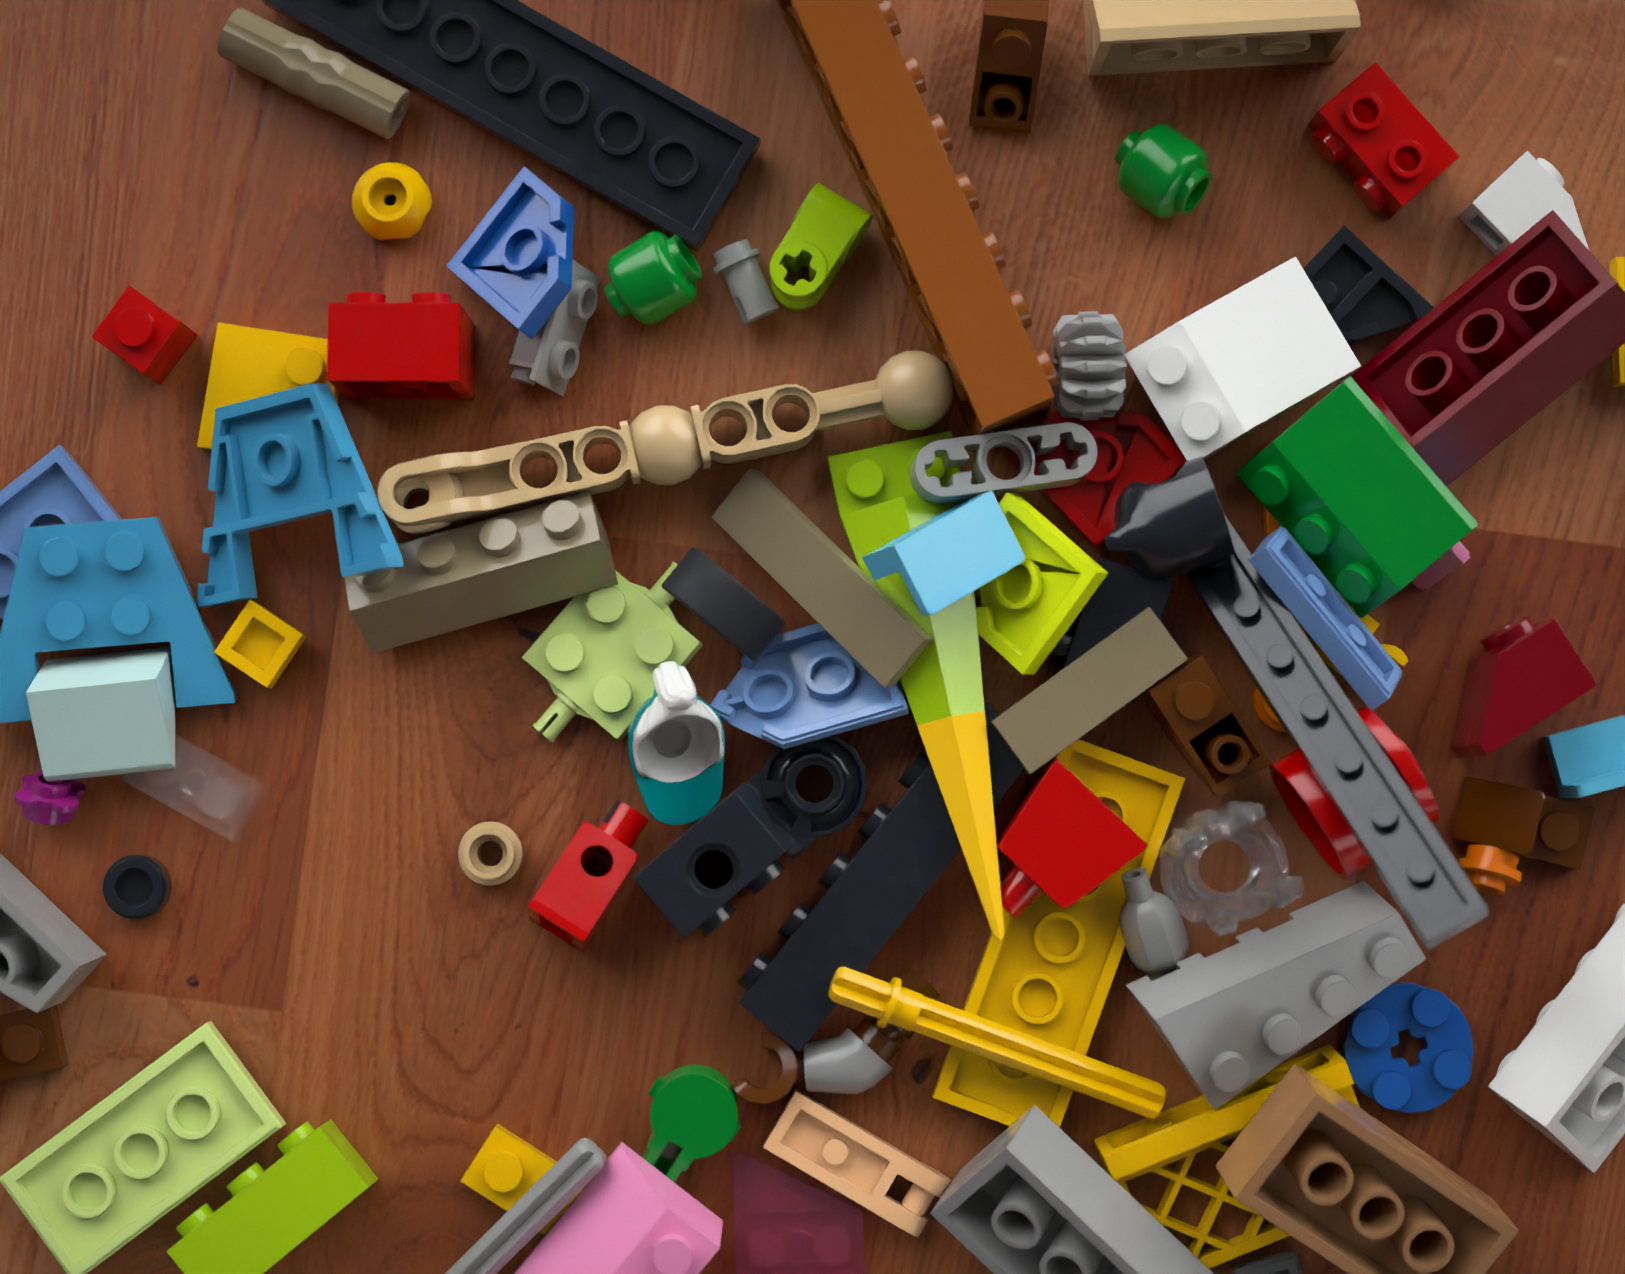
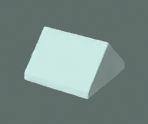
[26,647,175,782]

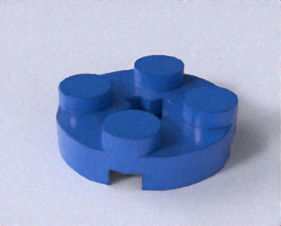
[1340,982,1473,1113]

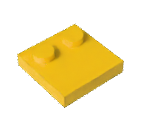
[197,322,339,451]

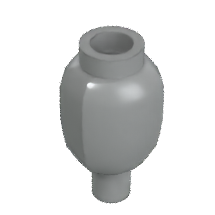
[1120,868,1189,981]

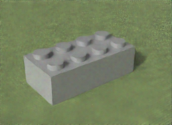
[930,1105,1213,1274]

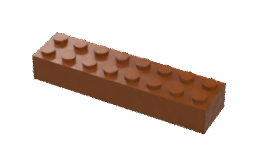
[777,0,1059,436]

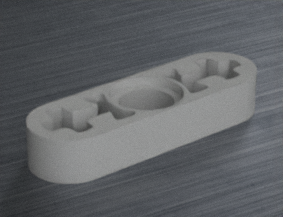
[910,422,1097,504]

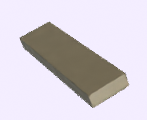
[711,469,933,688]

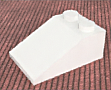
[1125,257,1362,461]

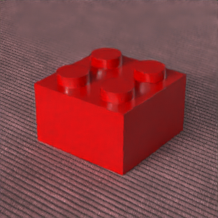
[327,292,475,400]

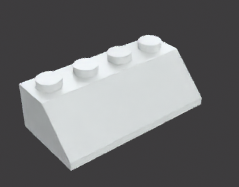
[1488,903,1625,1173]

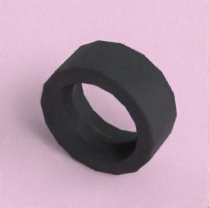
[662,547,785,661]

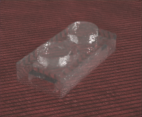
[121,734,268,842]

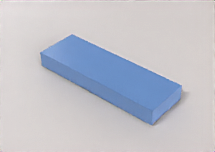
[1248,526,1403,711]

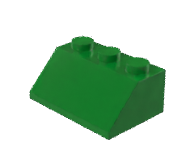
[1236,376,1478,618]

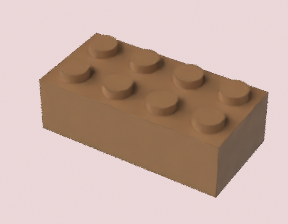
[1215,1063,1519,1274]

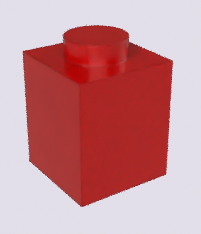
[91,285,198,385]

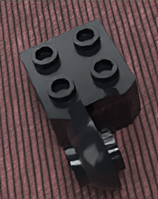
[633,735,868,938]

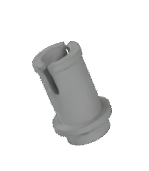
[713,239,780,325]

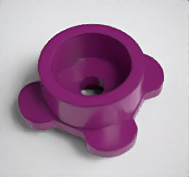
[14,771,86,825]

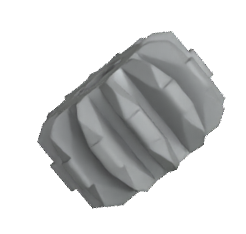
[1051,311,1127,421]

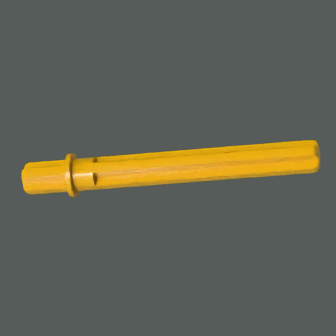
[828,967,1167,1119]

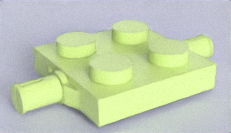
[522,561,703,742]

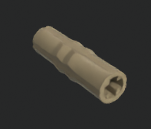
[217,7,411,139]

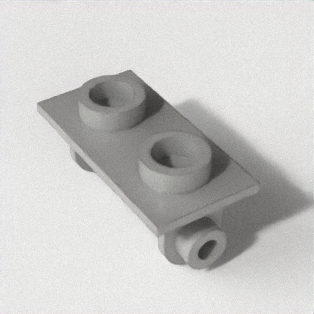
[508,260,601,396]

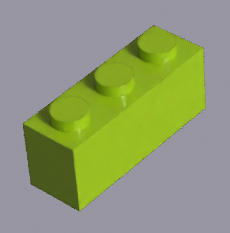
[166,1119,378,1274]

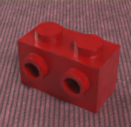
[1307,61,1460,219]

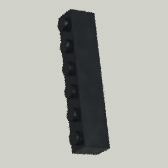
[737,701,1024,1052]

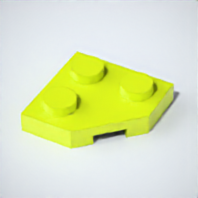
[976,492,1109,675]

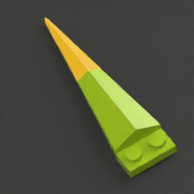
[827,431,1005,942]

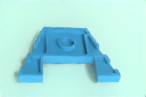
[197,383,404,608]
[0,517,237,723]

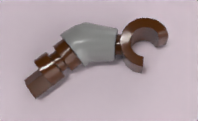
[731,967,940,1105]

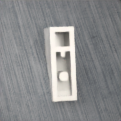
[1458,151,1589,256]

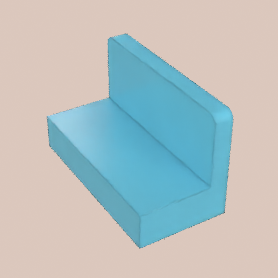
[862,490,1025,616]
[1542,714,1625,798]

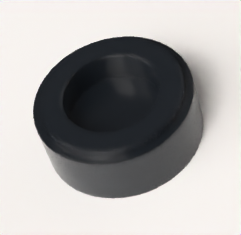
[103,855,172,919]

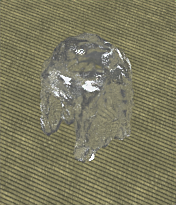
[1159,801,1304,938]

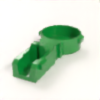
[642,1064,742,1183]

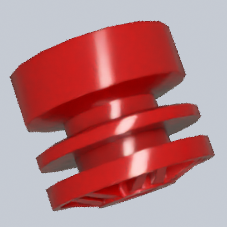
[1269,707,1440,880]

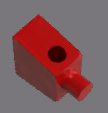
[996,759,1148,920]
[528,800,649,953]

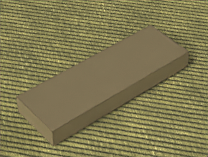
[991,607,1188,774]

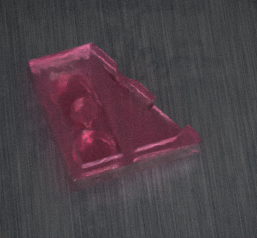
[732,1151,865,1274]

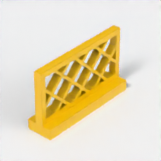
[1093,1044,1360,1269]

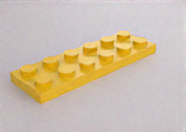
[932,739,1186,1128]

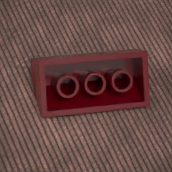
[1351,210,1625,487]

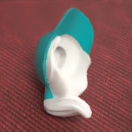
[628,661,725,825]

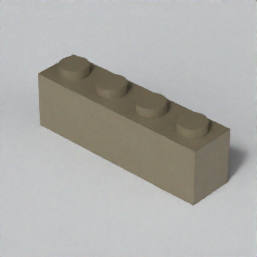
[344,490,618,653]

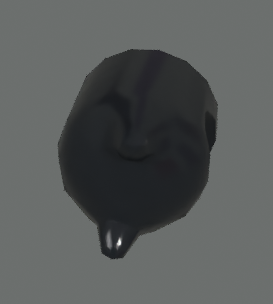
[1104,457,1235,579]

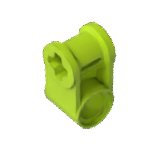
[770,182,873,311]

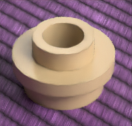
[458,822,523,886]

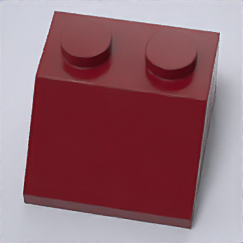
[1450,616,1598,758]

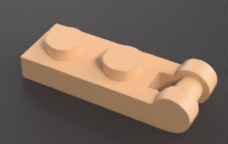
[763,1089,951,1237]

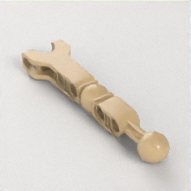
[378,350,954,537]

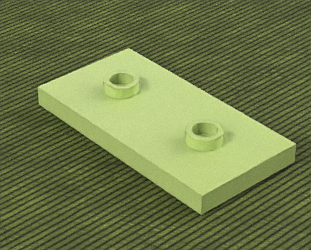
[0,1021,287,1274]

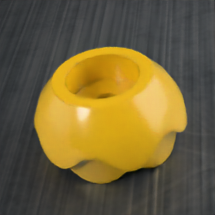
[352,162,432,240]

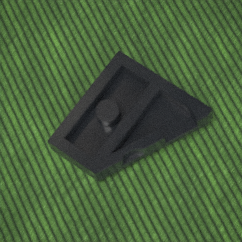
[1303,225,1434,346]

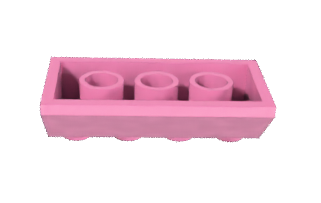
[512,1142,723,1274]

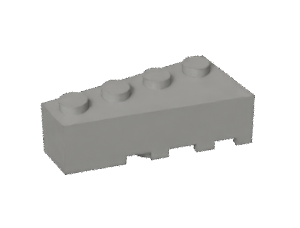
[0,853,107,1013]
[1126,881,1426,1110]

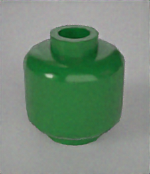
[1115,123,1212,219]
[604,231,702,326]

